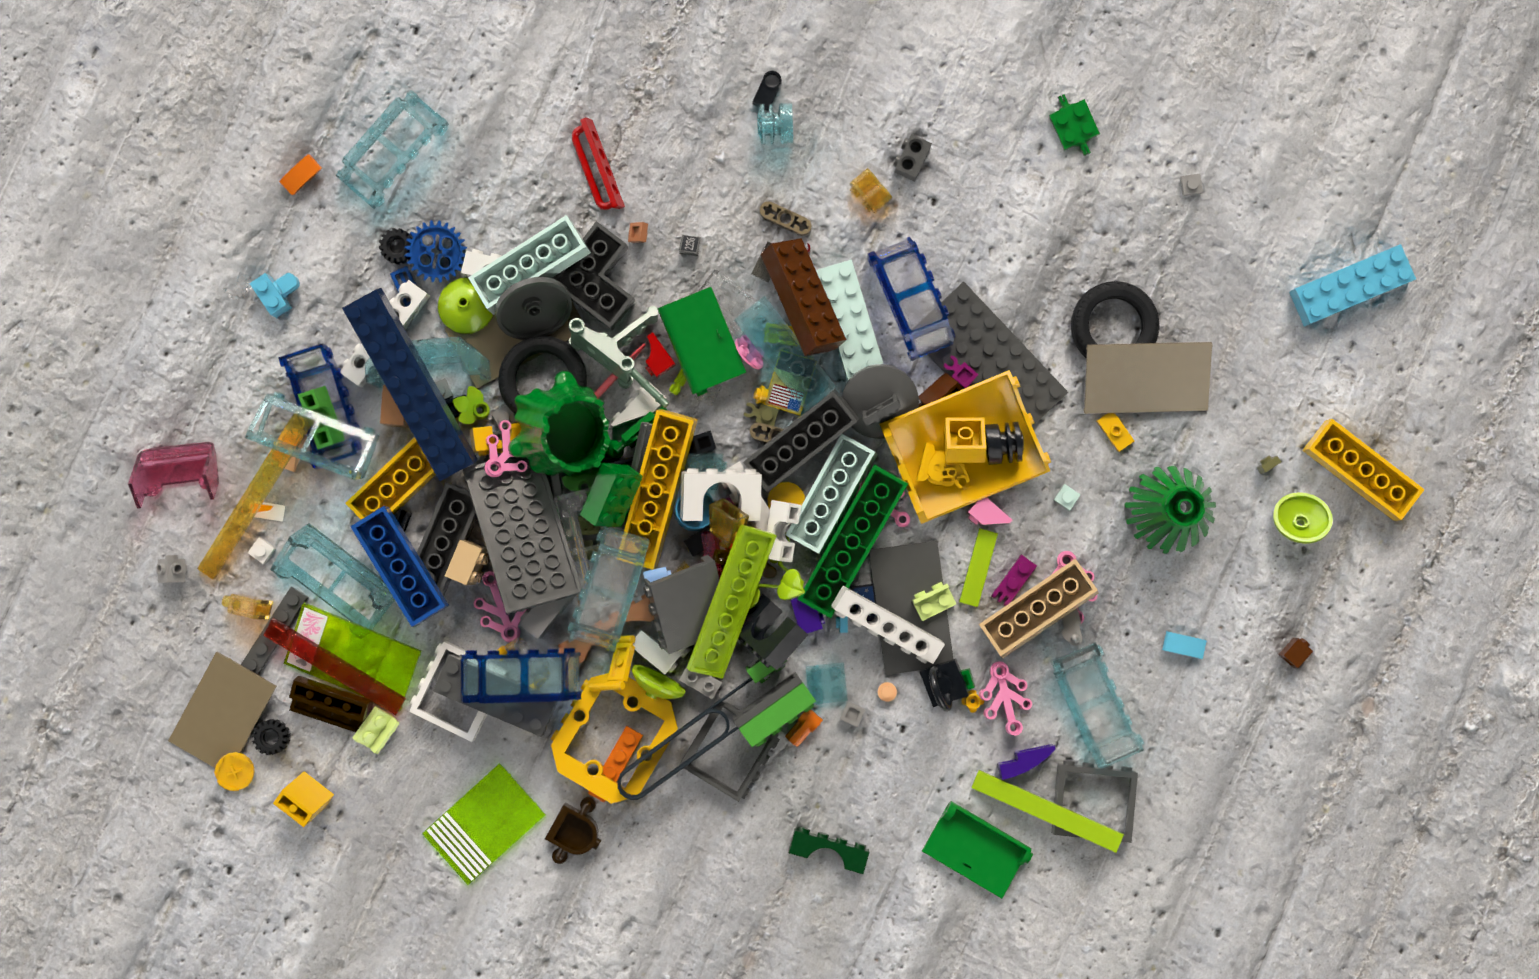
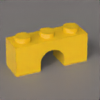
[469,423,521,456]

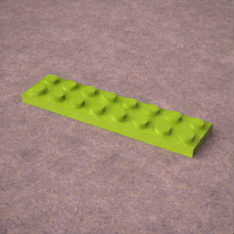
[687,524,777,679]

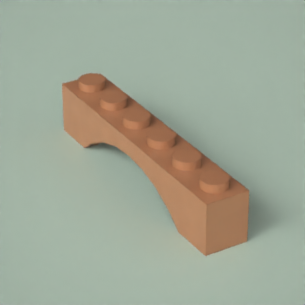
[555,594,655,671]

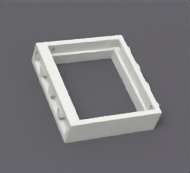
[409,641,508,742]

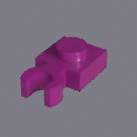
[943,356,978,389]

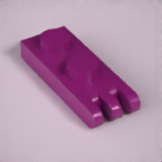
[991,554,1037,606]

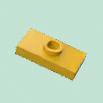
[1096,413,1135,452]

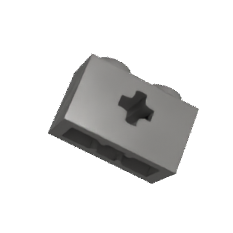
[679,665,723,699]

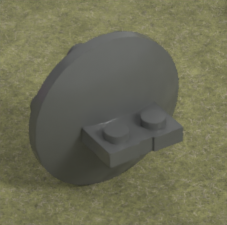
[842,364,919,439]

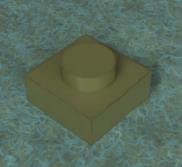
[1256,455,1281,474]

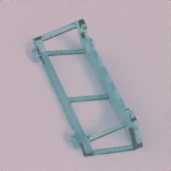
[245,391,380,480]
[270,523,395,639]

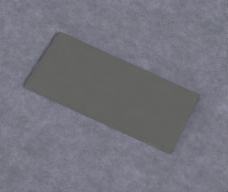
[869,540,953,675]

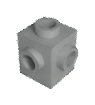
[156,555,187,583]

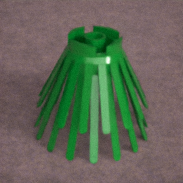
[1125,465,1216,554]

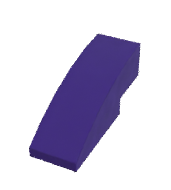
[997,744,1056,780]

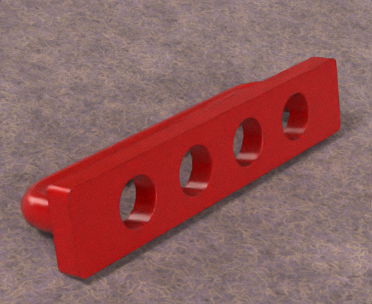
[572,117,625,210]

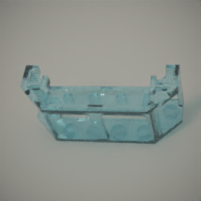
[336,90,449,209]
[365,337,491,388]

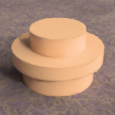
[877,682,897,702]

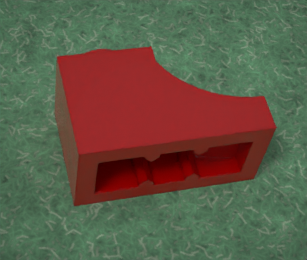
[645,332,676,379]

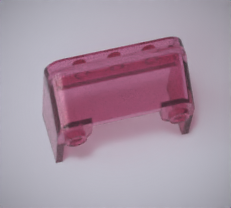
[128,442,219,509]

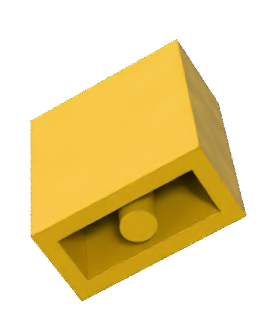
[273,771,334,827]

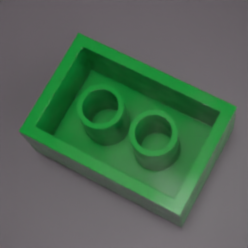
[580,463,643,527]

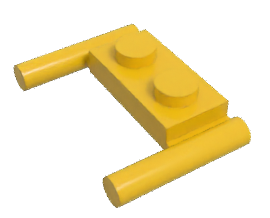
[589,635,635,691]

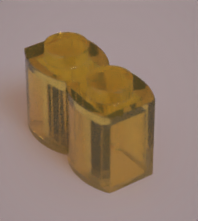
[850,168,892,214]

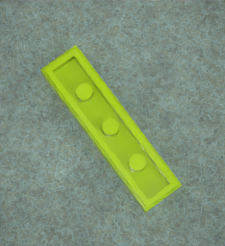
[959,528,998,607]

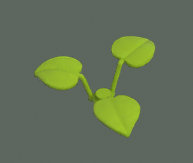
[749,532,805,609]

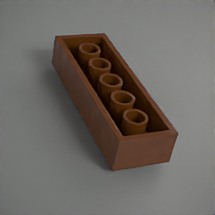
[760,238,846,356]

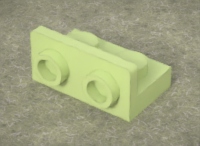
[912,582,956,621]
[352,706,399,754]

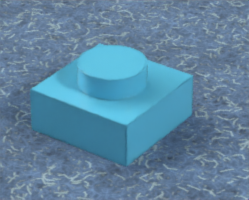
[836,616,848,633]

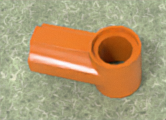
[785,710,823,747]

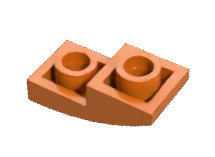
[279,154,322,195]

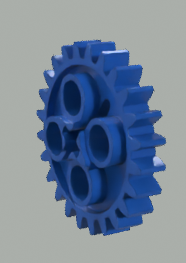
[404,220,467,283]

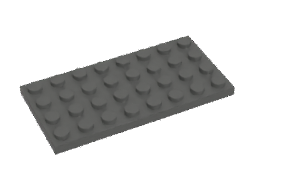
[908,282,1069,426]
[463,457,583,615]

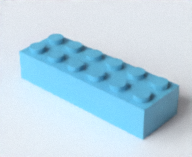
[1289,244,1416,327]

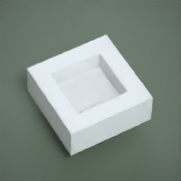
[248,537,276,564]

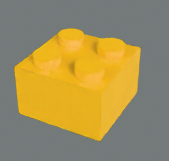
[944,418,986,463]

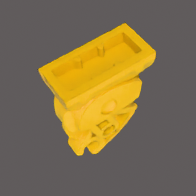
[916,443,970,488]

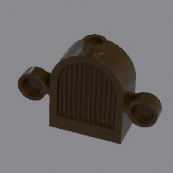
[545,796,601,864]

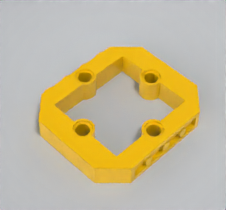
[551,673,678,804]

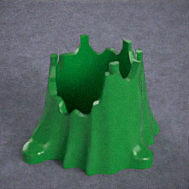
[508,371,624,476]

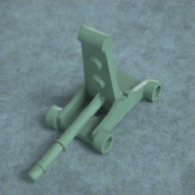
[569,306,670,408]

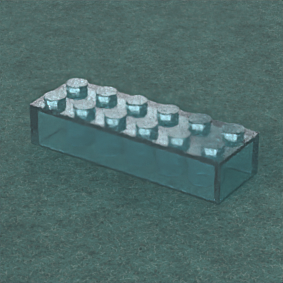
[734,296,836,412]

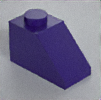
[790,598,825,633]

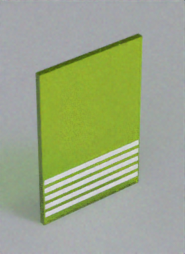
[422,763,546,885]

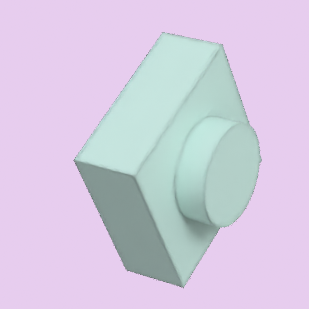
[1053,484,1080,511]

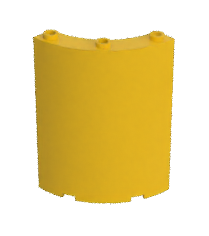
[880,370,1051,524]

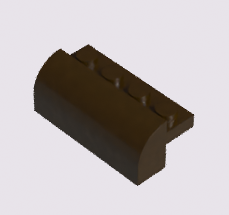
[289,676,373,732]

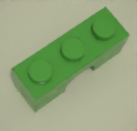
[298,386,345,450]

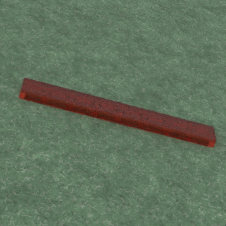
[263,618,406,716]

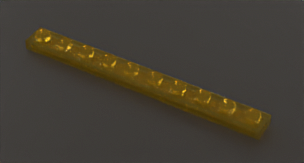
[197,409,314,579]

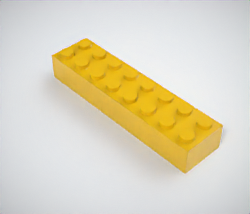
[617,409,698,570]

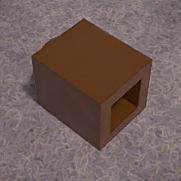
[1278,638,1313,668]

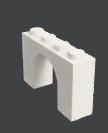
[680,468,762,521]
[633,630,690,674]

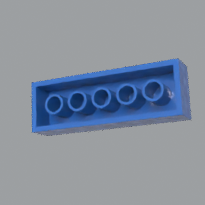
[350,506,449,627]

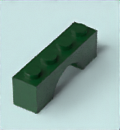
[788,826,870,874]

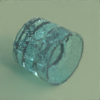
[757,103,794,145]

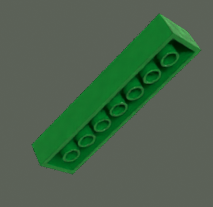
[798,464,908,618]

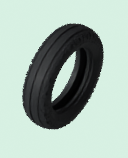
[1071,281,1160,358]
[498,336,587,415]

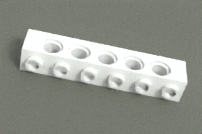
[340,280,430,388]
[831,586,945,664]

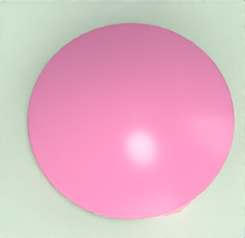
[735,335,764,369]

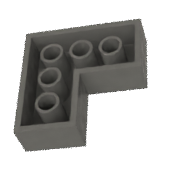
[552,221,635,331]

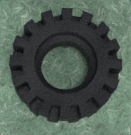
[379,228,413,265]
[252,719,291,755]

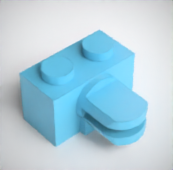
[249,273,300,318]

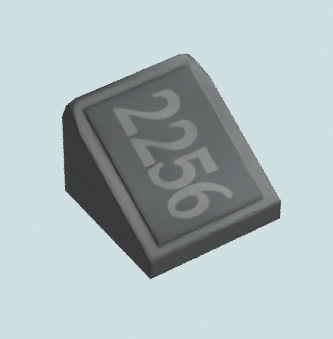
[679,235,701,256]

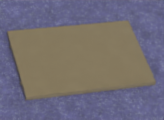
[168,651,277,768]

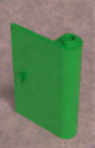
[657,287,746,397]
[922,801,1033,899]

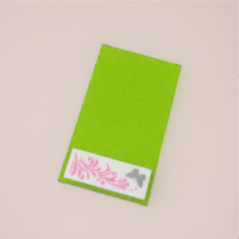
[283,602,421,712]

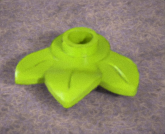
[453,386,490,424]

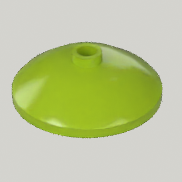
[438,277,493,334]
[1273,492,1333,544]
[632,665,686,699]

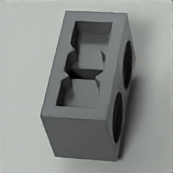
[893,134,932,182]

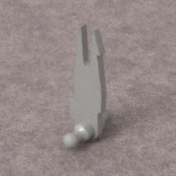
[1061,609,1083,646]

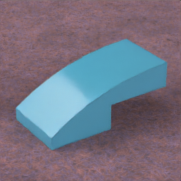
[1162,631,1207,659]

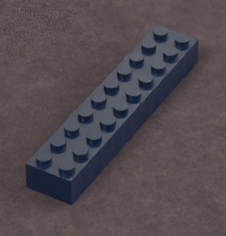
[342,288,478,481]

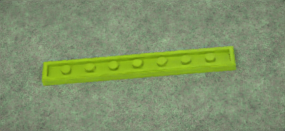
[971,770,1124,853]

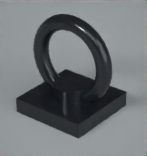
[919,658,970,712]

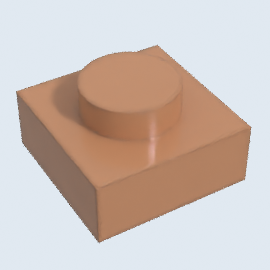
[628,222,648,243]

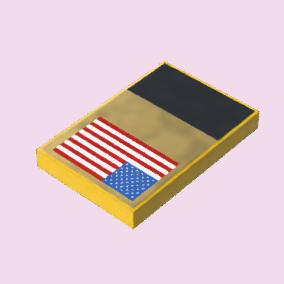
[764,350,817,416]

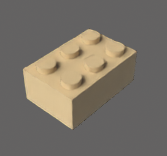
[445,540,490,585]

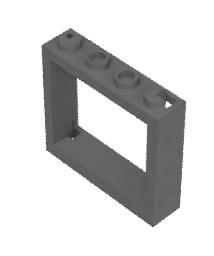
[679,698,780,802]
[1051,760,1138,843]

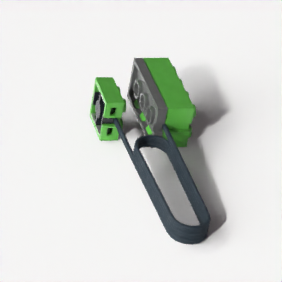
[618,658,816,800]

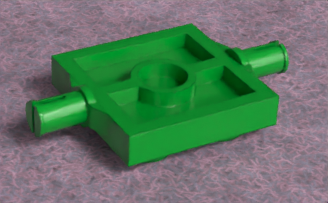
[1049,94,1100,156]
[613,407,668,453]

